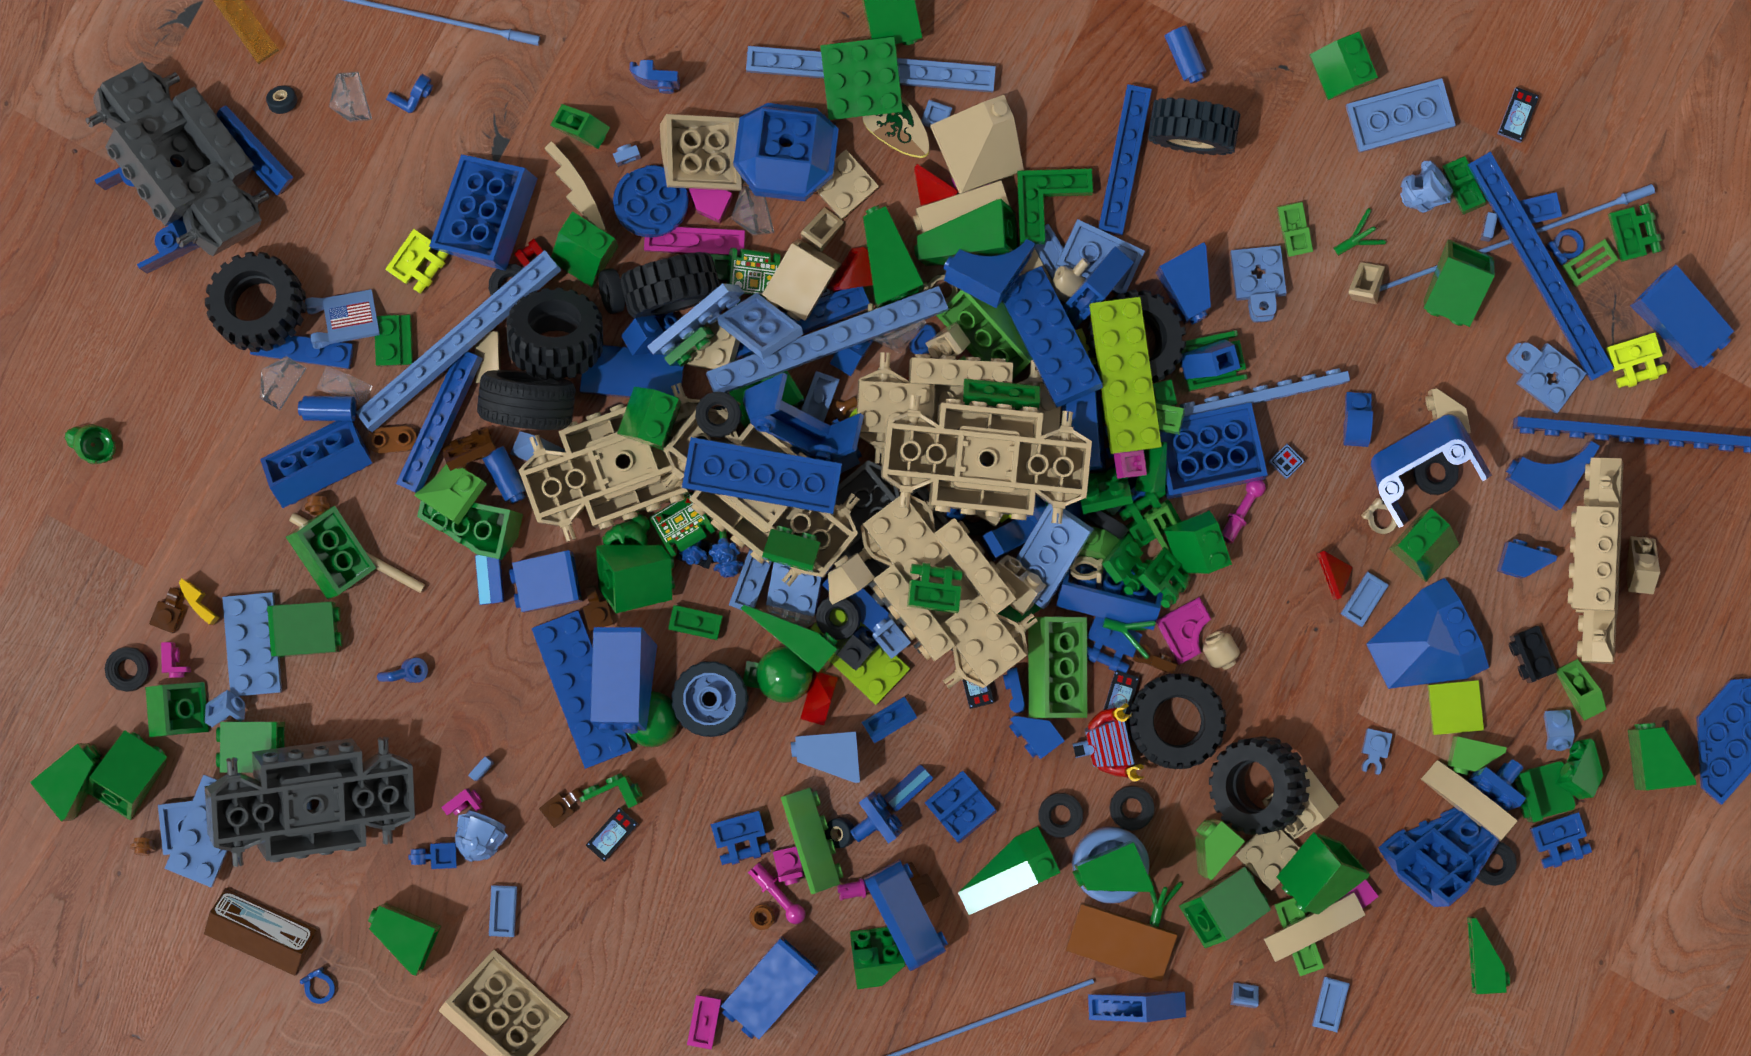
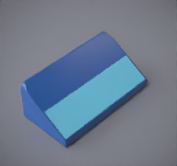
[475,555,505,605]
[884,765,933,811]

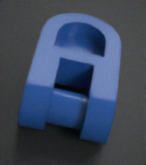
[1003,667,1025,713]

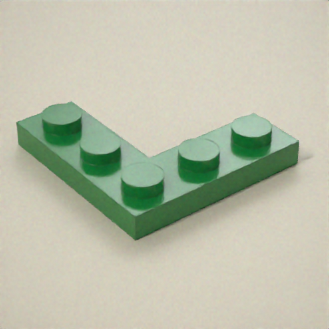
[1017,169,1093,245]

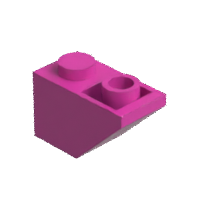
[689,188,733,223]

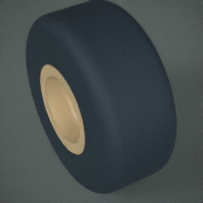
[266,86,297,114]
[825,817,854,848]

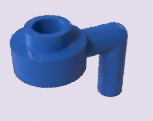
[386,74,433,113]
[377,658,428,683]

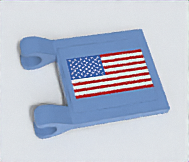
[305,289,380,349]

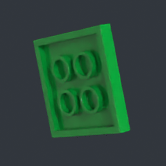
[820,37,903,120]

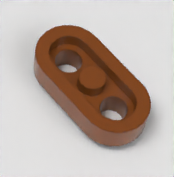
[367,426,418,454]

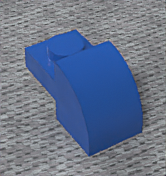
[1343,392,1373,447]

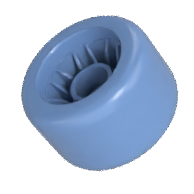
[1072,827,1150,903]

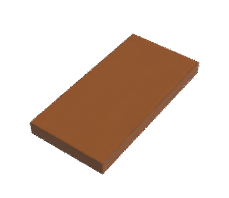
[1066,902,1177,982]

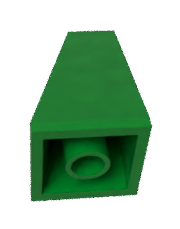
[914,199,1018,266]
[863,205,924,308]

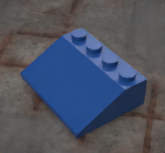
[429,154,538,271]
[1159,402,1268,500]

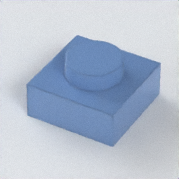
[613,144,641,167]

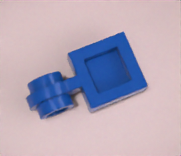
[408,842,457,869]

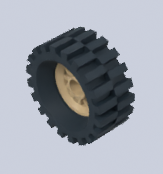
[1148,98,1241,155]

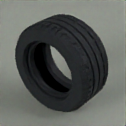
[477,370,576,430]

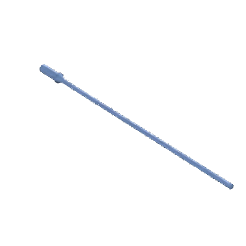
[343,0,540,46]
[1380,184,1655,291]
[886,979,1094,1056]

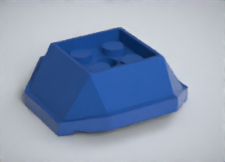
[733,103,839,202]

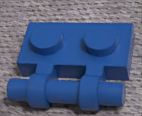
[1087,616,1142,673]
[711,811,771,865]
[1530,812,1592,869]

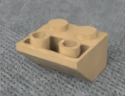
[1262,767,1339,841]

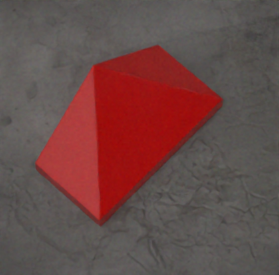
[914,164,958,206]
[827,247,873,291]
[1317,551,1353,601]
[800,671,838,726]

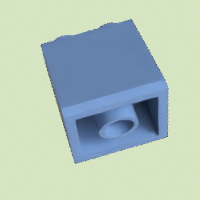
[791,732,860,783]

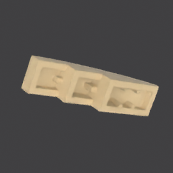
[545,141,607,232]
[1421,760,1517,841]
[1264,892,1365,962]

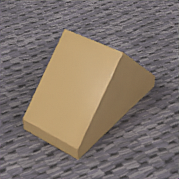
[801,207,844,252]
[1349,262,1385,304]

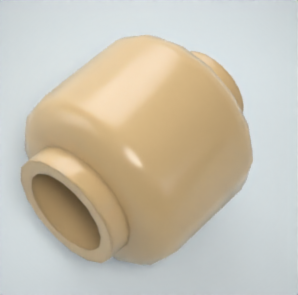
[1203,631,1240,670]

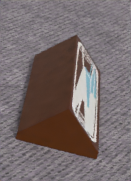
[204,888,317,976]

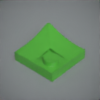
[414,464,487,525]

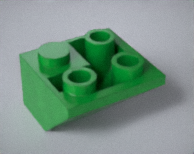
[850,927,905,989]

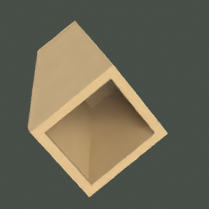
[762,239,841,321]

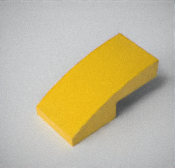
[179,578,220,625]

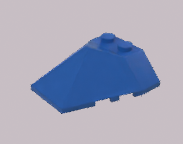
[1366,578,1489,689]
[1379,808,1500,907]

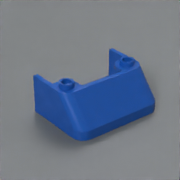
[95,159,200,274]
[743,373,864,461]
[1371,414,1492,528]
[864,859,948,972]

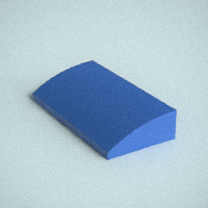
[580,345,684,398]

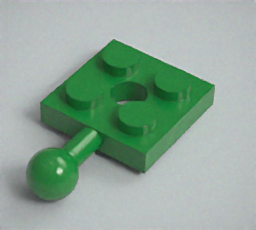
[1045,468,1133,514]

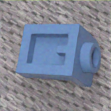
[205,690,245,727]

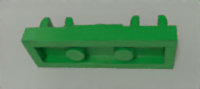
[963,379,1040,411]

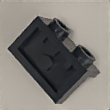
[1508,626,1557,683]

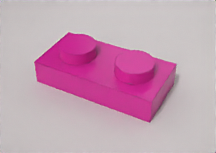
[687,995,721,1050]

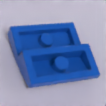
[925,771,997,844]

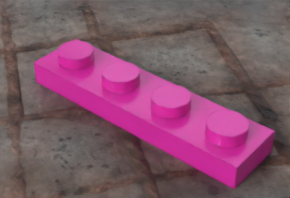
[644,227,745,256]

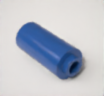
[1164,26,1207,84]
[298,396,357,421]
[482,446,526,504]

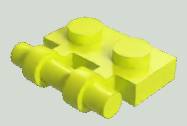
[385,229,449,294]
[1606,333,1667,388]

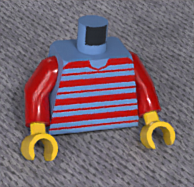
[1073,703,1144,781]

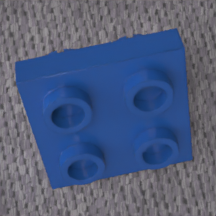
[1466,760,1526,812]
[851,791,903,844]

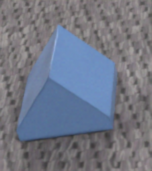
[1230,983,1259,1008]

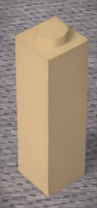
[913,181,1009,233]

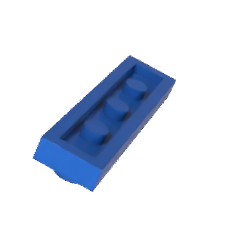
[216,106,293,196]
[250,336,354,370]

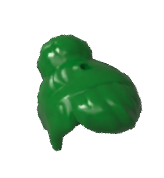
[64,424,116,464]
[602,514,650,545]

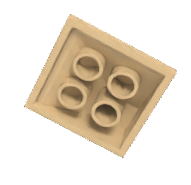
[930,95,1024,194]
[660,114,742,191]

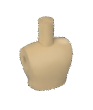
[1051,258,1090,302]

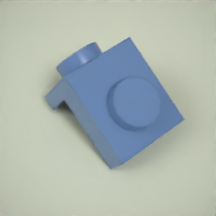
[872,619,911,659]
[1544,710,1575,751]

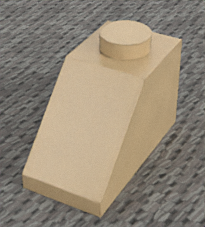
[828,553,874,605]

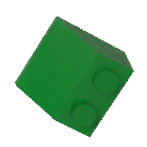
[1310,31,1378,100]
[1164,510,1232,574]
[762,526,821,573]
[145,682,209,737]

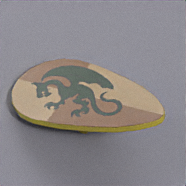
[862,97,929,158]

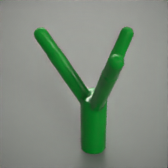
[1333,208,1386,256]
[1102,618,1156,659]
[1148,874,1183,927]

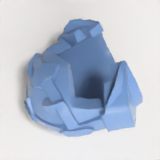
[1400,161,1453,213]
[455,810,508,862]

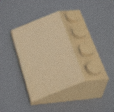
[439,950,568,1056]

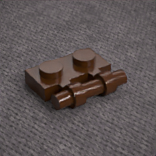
[442,427,496,471]

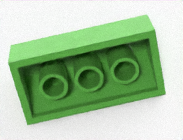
[936,290,1032,381]
[1028,617,1087,718]
[781,787,844,895]
[1195,818,1245,880]

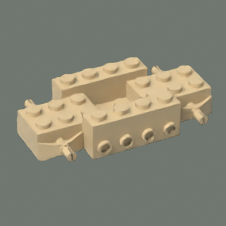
[857,352,1061,467]
[519,383,700,542]
[881,395,1092,524]
[663,401,860,587]
[1568,458,1623,664]
[858,495,1038,689]

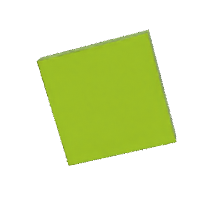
[1428,680,1484,735]

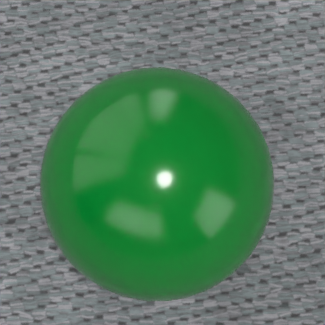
[756,647,812,703]
[627,691,679,747]

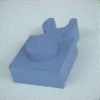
[1361,728,1392,775]

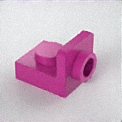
[1114,450,1147,479]
[161,642,191,678]
[441,788,483,816]
[773,846,804,885]

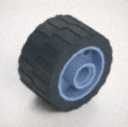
[672,661,749,737]

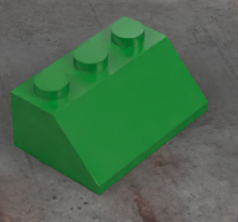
[286,506,376,599]

